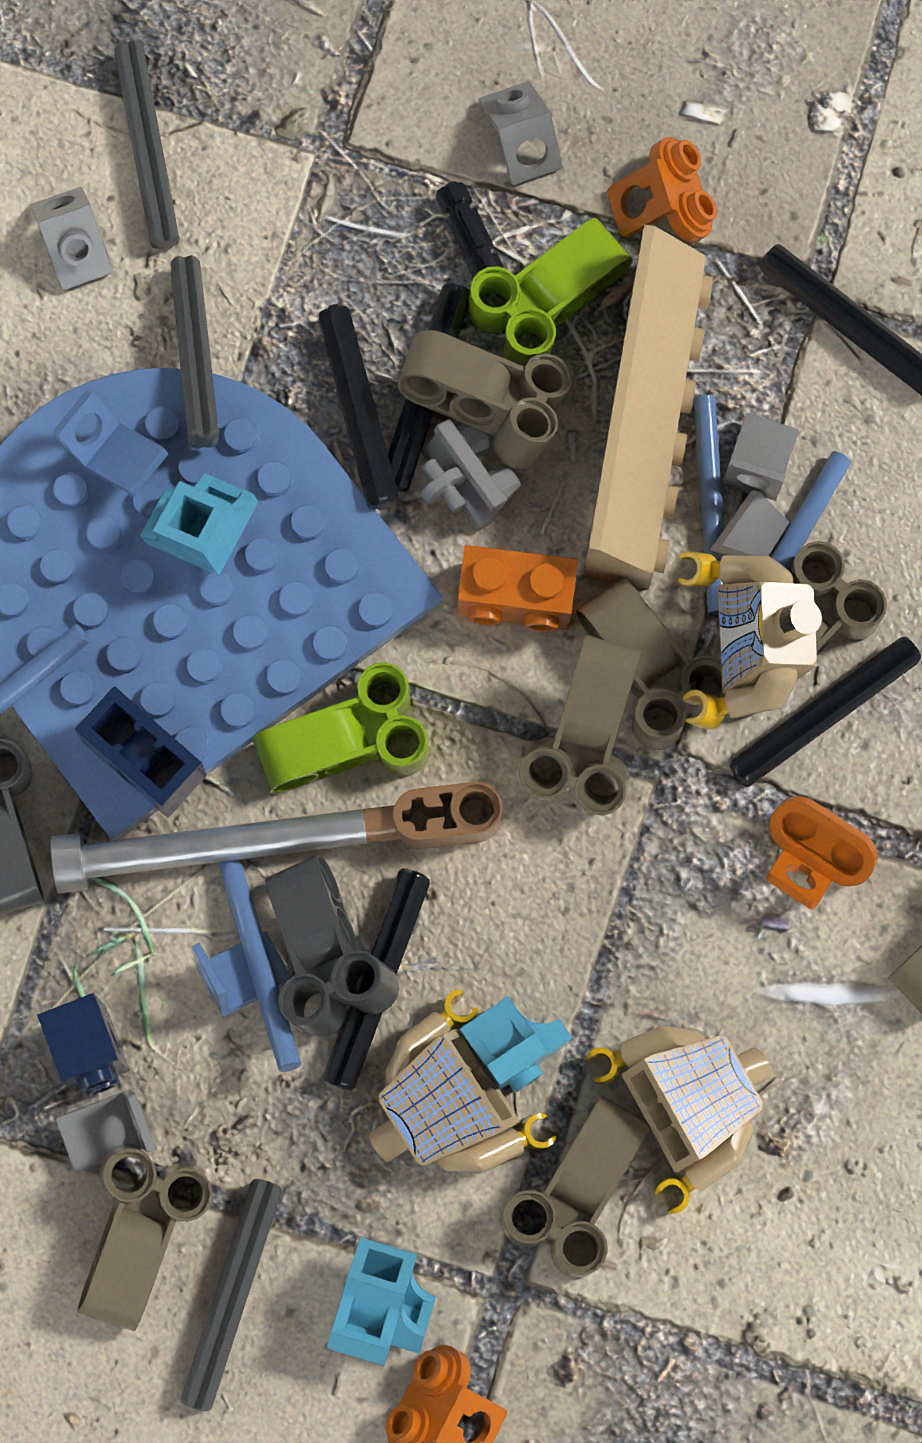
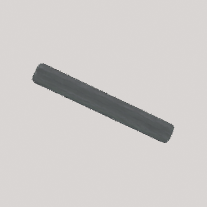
[114,41,180,249]
[170,255,219,449]
[181,1179,282,1412]

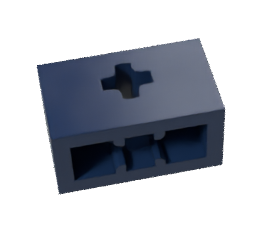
[74,686,207,818]
[37,993,130,1096]

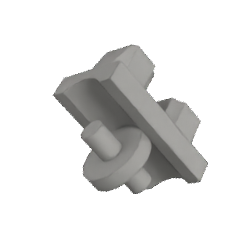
[421,419,521,532]

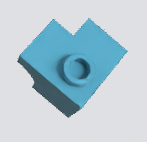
[140,473,258,576]
[460,996,572,1093]
[327,1237,436,1366]

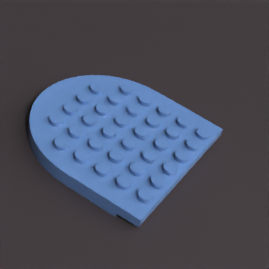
[0,368,443,840]

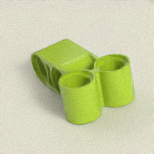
[468,218,633,367]
[252,662,429,793]

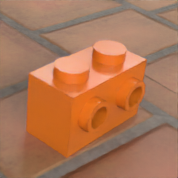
[457,545,578,633]

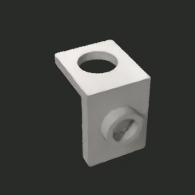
[479,81,563,185]
[30,187,114,290]
[723,413,799,501]
[710,490,790,561]
[55,1089,155,1173]

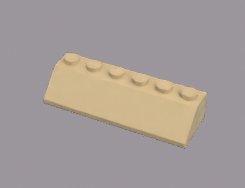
[583,224,713,589]

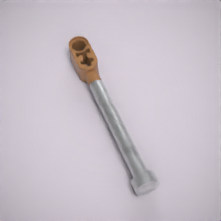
[51,781,503,893]

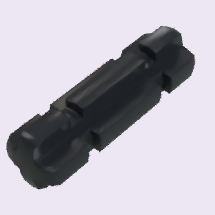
[436,181,504,278]

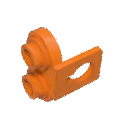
[607,137,717,243]
[766,796,878,910]
[385,1345,507,1443]

